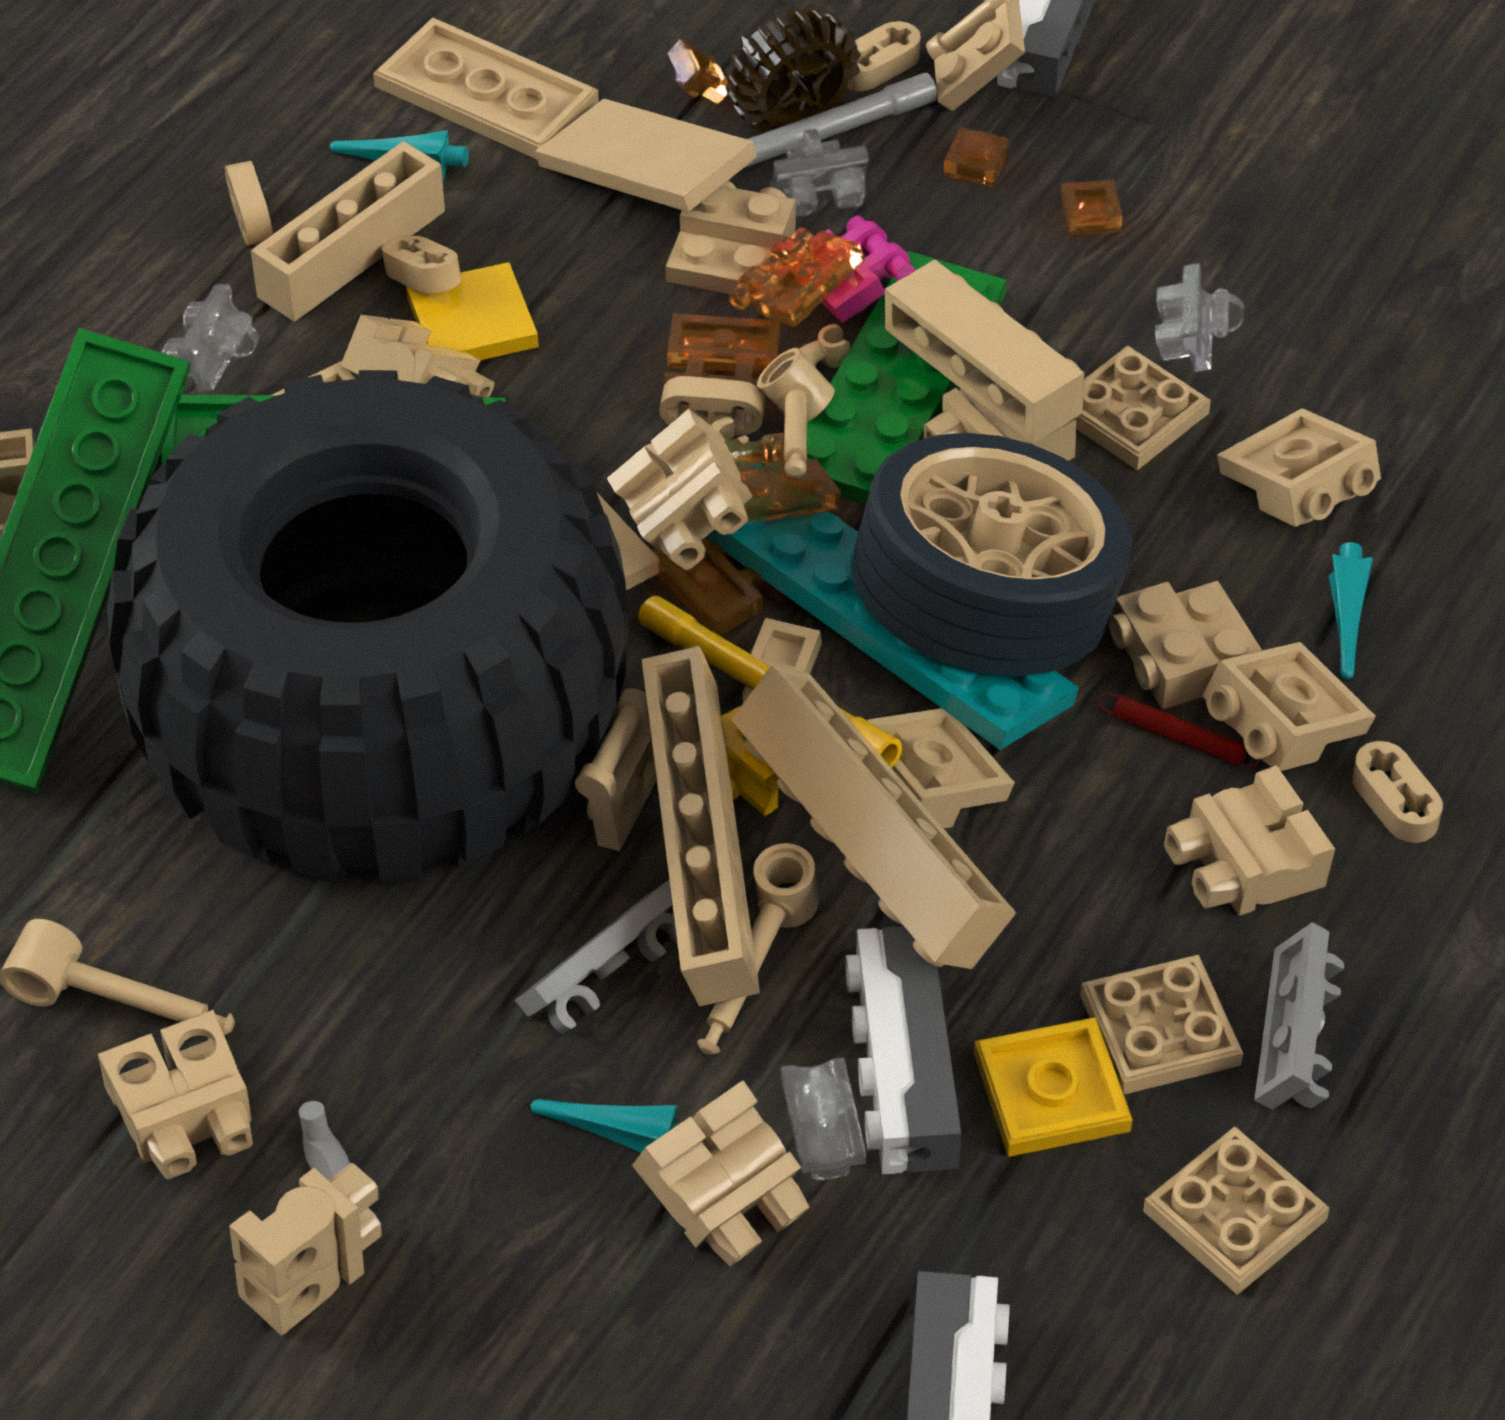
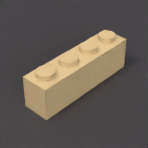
[251,141,445,322]
[885,260,1084,444]

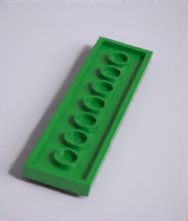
[0,328,191,794]

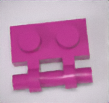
[785,216,915,323]

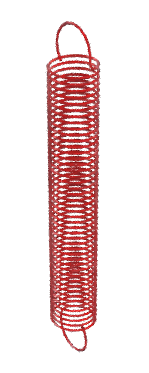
[1099,693,1259,767]

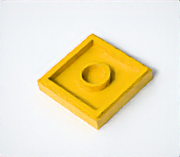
[406,262,539,360]
[974,1017,1132,1157]

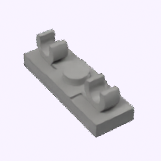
[515,880,677,1034]
[1254,922,1344,1110]

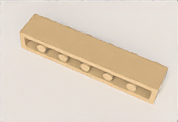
[642,646,760,1006]
[731,665,1016,969]

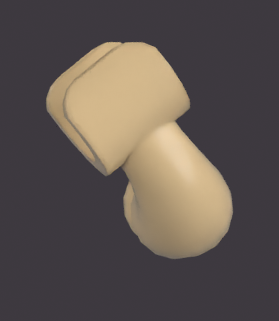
[799,324,850,368]

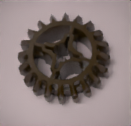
[725,4,861,133]

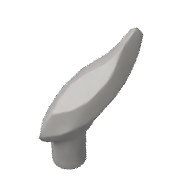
[299,1101,350,1180]

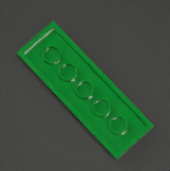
[783,251,1007,505]

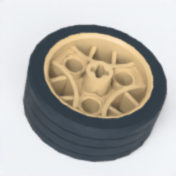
[850,433,1132,676]

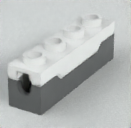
[997,0,1096,98]
[845,926,962,1174]
[907,1271,1010,1420]

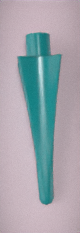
[330,130,469,180]
[1328,542,1373,680]
[531,1099,679,1153]

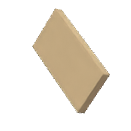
[373,18,599,159]
[535,99,757,212]

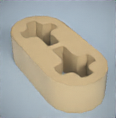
[851,21,921,92]
[225,161,273,247]
[382,236,461,293]
[659,376,766,435]
[1352,741,1443,843]

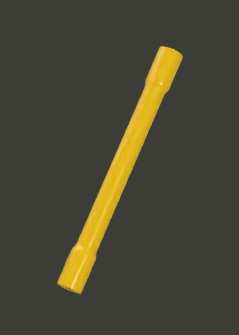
[638,596,902,768]

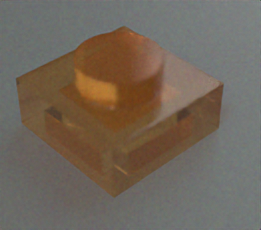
[667,39,728,104]
[944,127,1009,187]
[1061,180,1122,235]

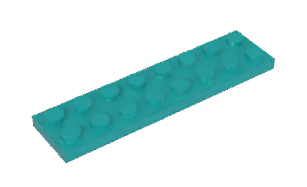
[705,452,1079,750]

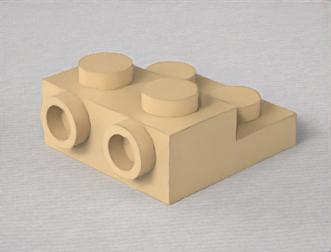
[666,181,796,301]
[1217,408,1381,527]
[1109,581,1262,710]
[1203,642,1376,771]
[867,708,1015,828]

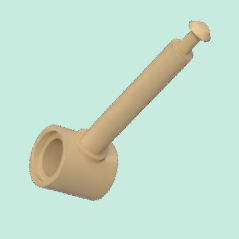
[757,348,835,479]
[697,843,819,1055]
[0,919,235,1036]

